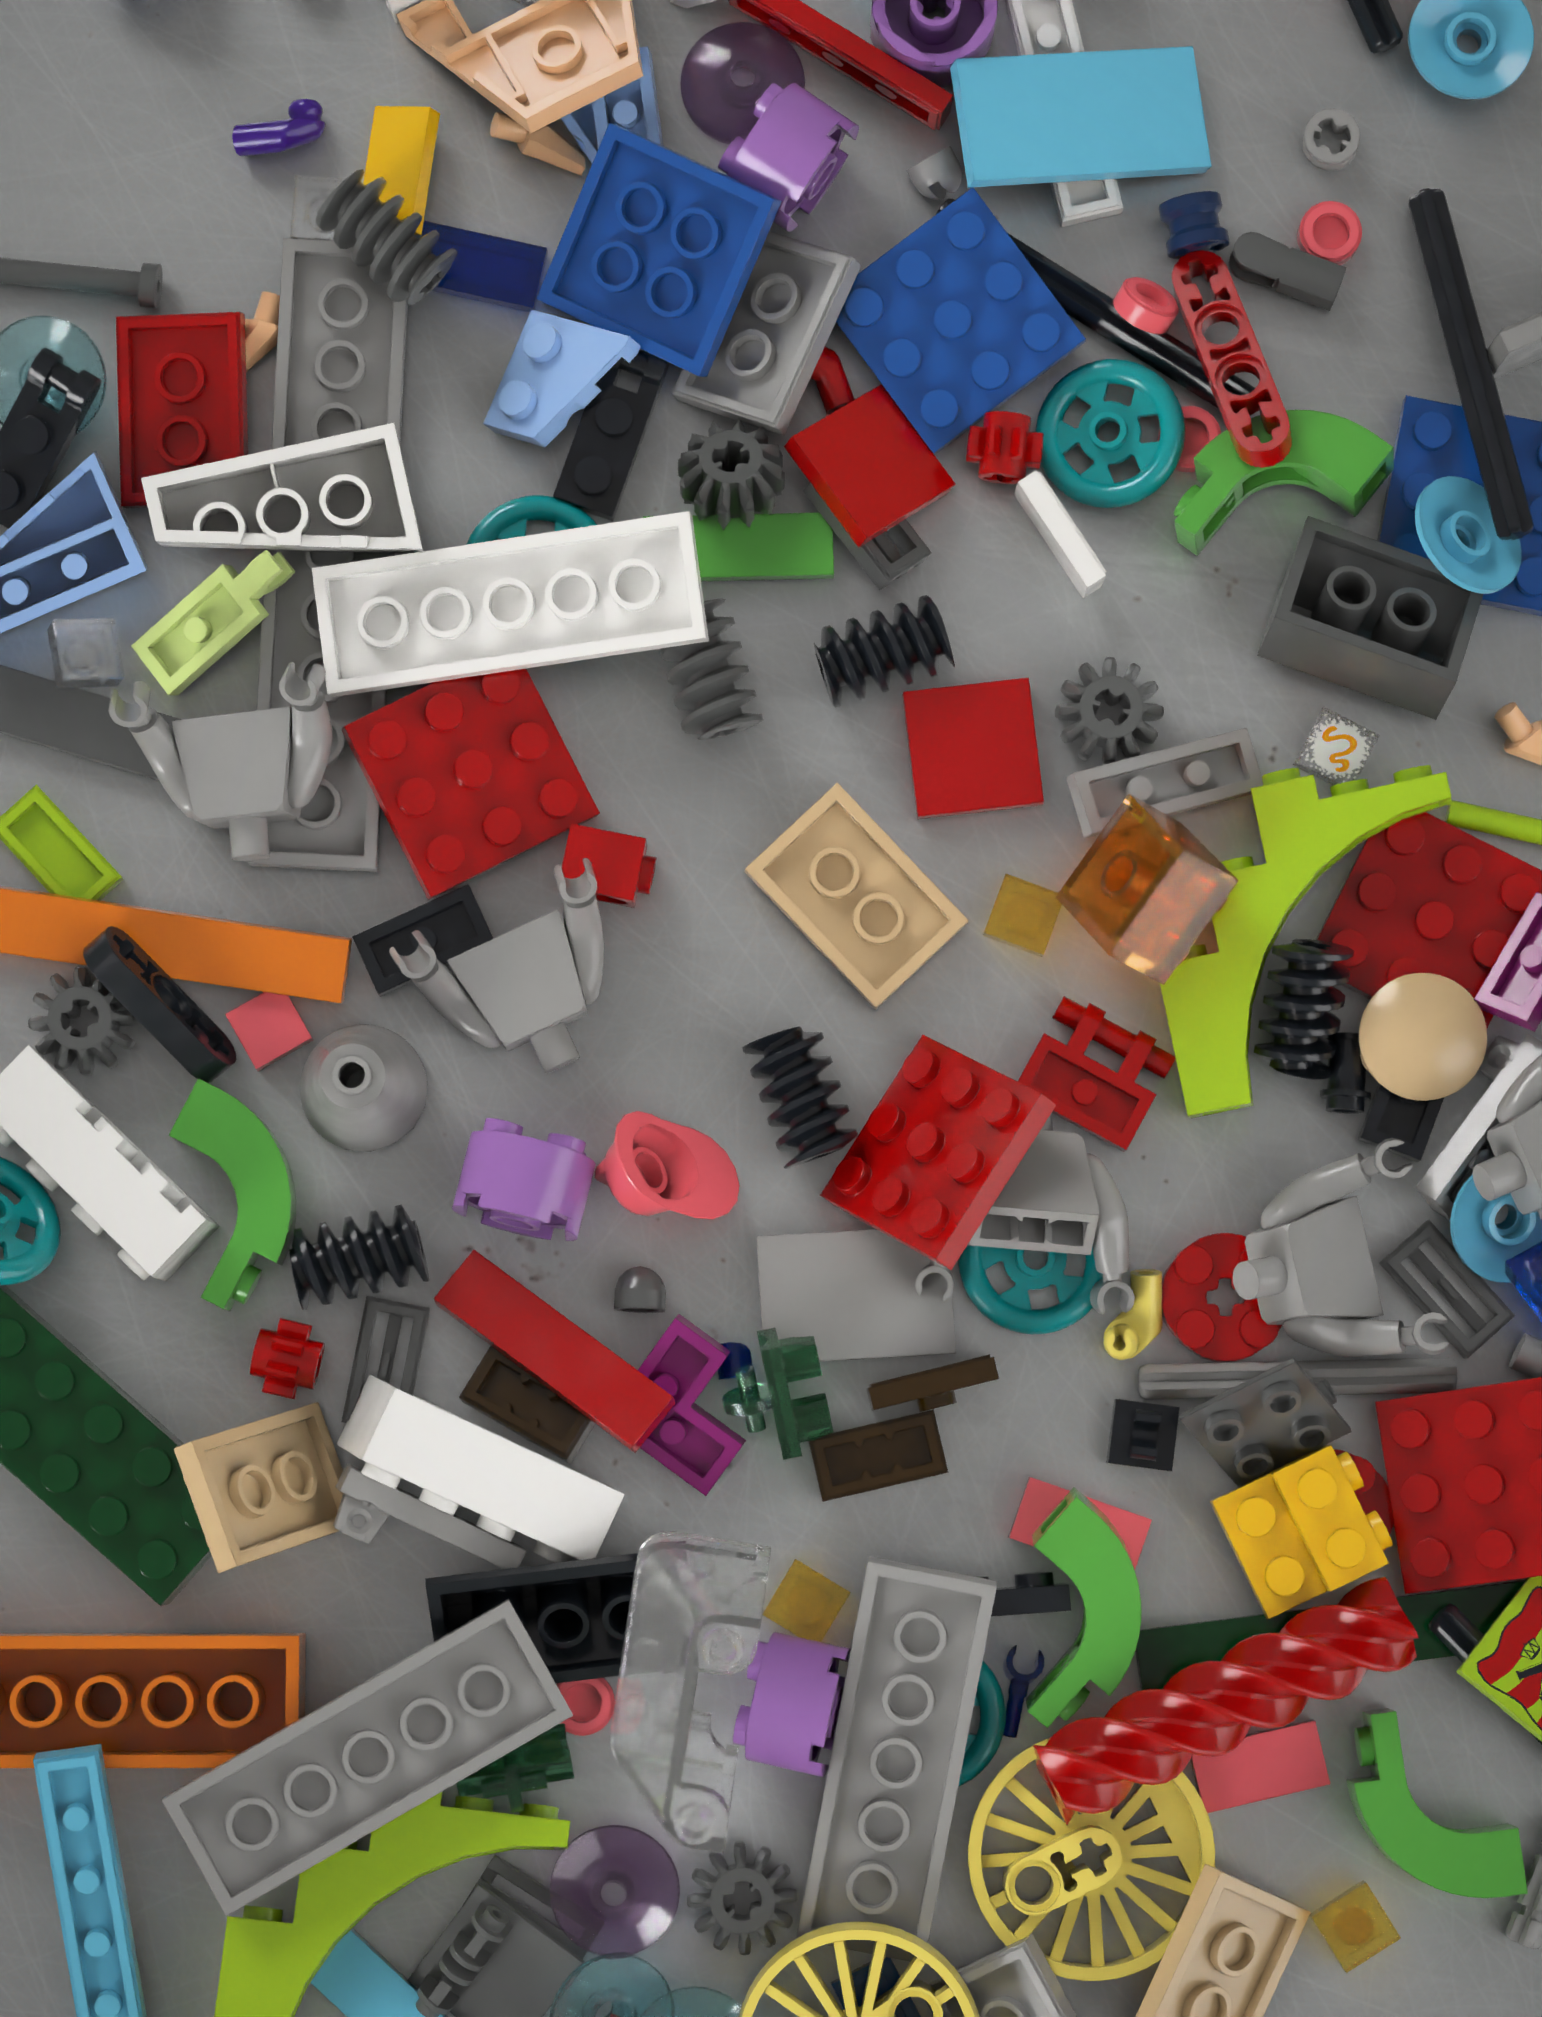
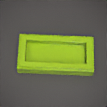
[0,784,124,901]

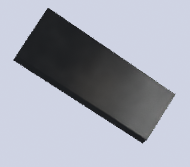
[425,1547,700,1683]

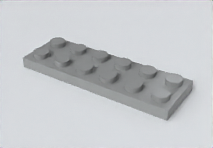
[796,1556,997,1962]
[161,1600,573,1916]

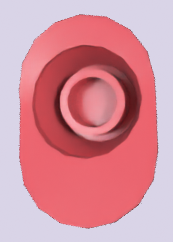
[594,1111,740,1220]

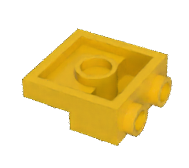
[1209,1445,1393,1619]

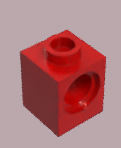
[562,823,657,908]

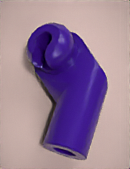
[232,99,326,156]

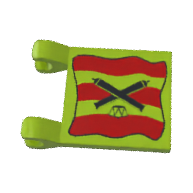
[1456,1576,1542,1742]

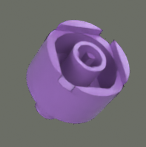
[870,0,998,88]
[718,83,859,232]
[452,1118,596,1241]
[733,1632,851,1777]

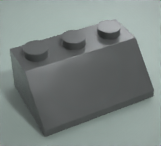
[1257,516,1483,720]

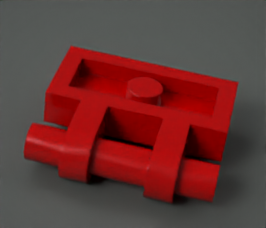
[1018,996,1176,1152]

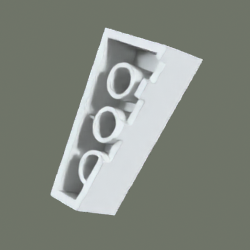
[141,423,424,554]
[0,1045,220,1281]
[336,1374,625,1563]

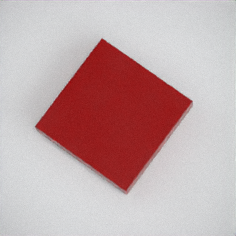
[784,384,956,548]
[902,677,1044,820]

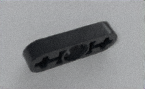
[83,926,236,1083]

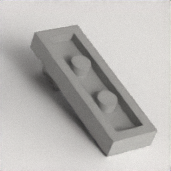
[1066,727,1263,839]
[1415,1034,1542,1220]
[334,1463,527,1569]

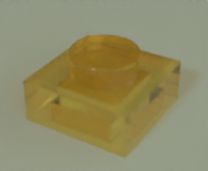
[983,874,1065,957]
[762,1559,851,1642]
[1309,1880,1401,1973]

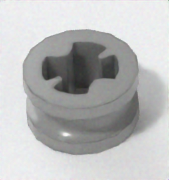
[1302,108,1360,171]

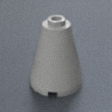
[300,1024,428,1152]

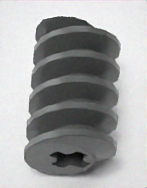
[315,169,458,306]
[659,599,763,740]

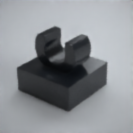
[1106,1399,1180,1471]

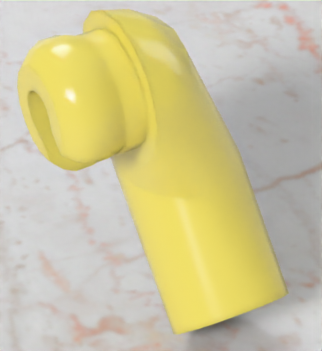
[1103,1269,1163,1360]

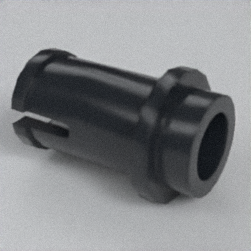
[1320,1032,1371,1114]

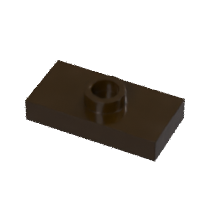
[459,1346,595,1464]
[866,1354,999,1412]
[808,1409,948,1502]

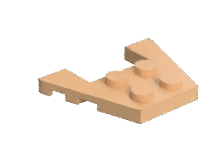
[396,0,643,133]

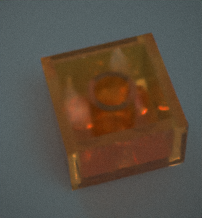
[1056,794,1239,985]

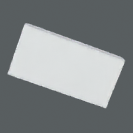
[1014,470,1107,599]

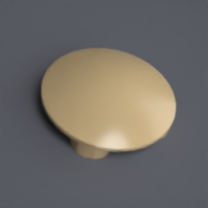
[1359,973,1487,1101]

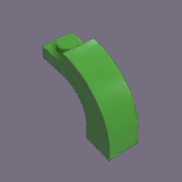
[1174,410,1394,556]
[169,1078,296,1311]
[1026,1487,1141,1728]
[1346,1708,1528,1898]

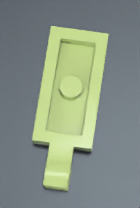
[131,550,295,695]

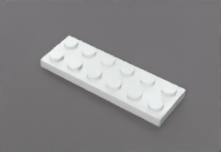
[312,511,709,697]

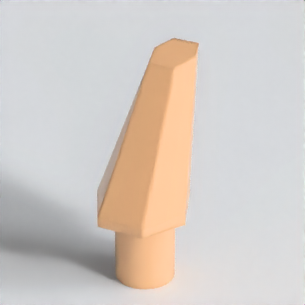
[490,112,586,175]
[245,291,280,372]
[1494,702,1542,766]

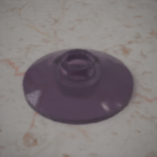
[680,22,805,144]
[549,1825,680,1957]

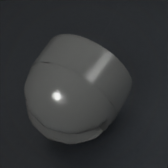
[614,1266,666,1313]

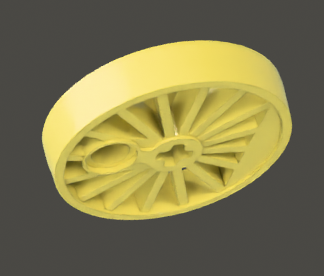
[968,1737,1215,1981]
[739,1922,979,2017]

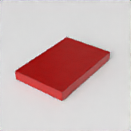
[116,312,248,508]

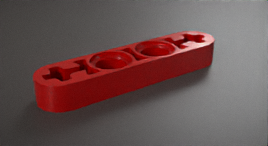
[1171,250,1292,468]

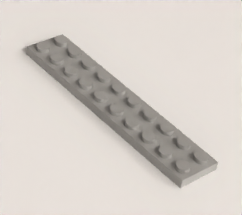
[248,238,408,872]

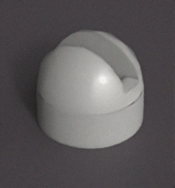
[907,146,962,200]

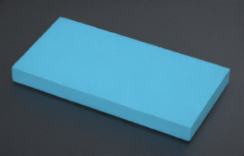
[950,46,1212,188]

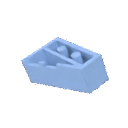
[0,451,148,633]

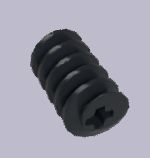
[814,595,955,708]
[1254,939,1354,1080]
[742,1026,858,1169]
[289,1205,429,1310]

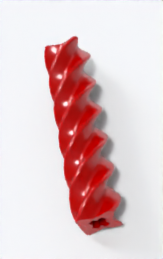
[1033,1577,1419,1825]

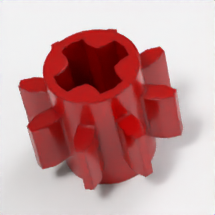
[966,411,1044,484]
[250,1318,325,1399]

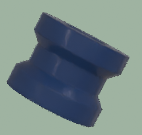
[1158,191,1230,259]

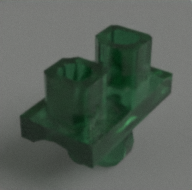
[722,1328,833,1460]
[456,1724,574,1813]

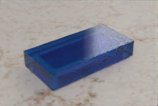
[421,221,548,312]

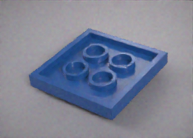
[536,123,782,377]
[836,188,1086,455]
[1377,395,1542,616]

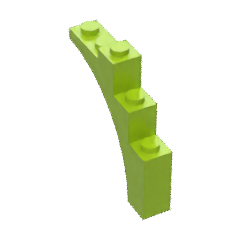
[1156,765,1451,1119]
[214,1791,570,2017]

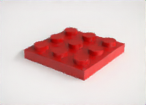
[341,669,600,900]
[1316,812,1542,1028]
[820,1035,1056,1270]
[1375,1377,1542,1594]

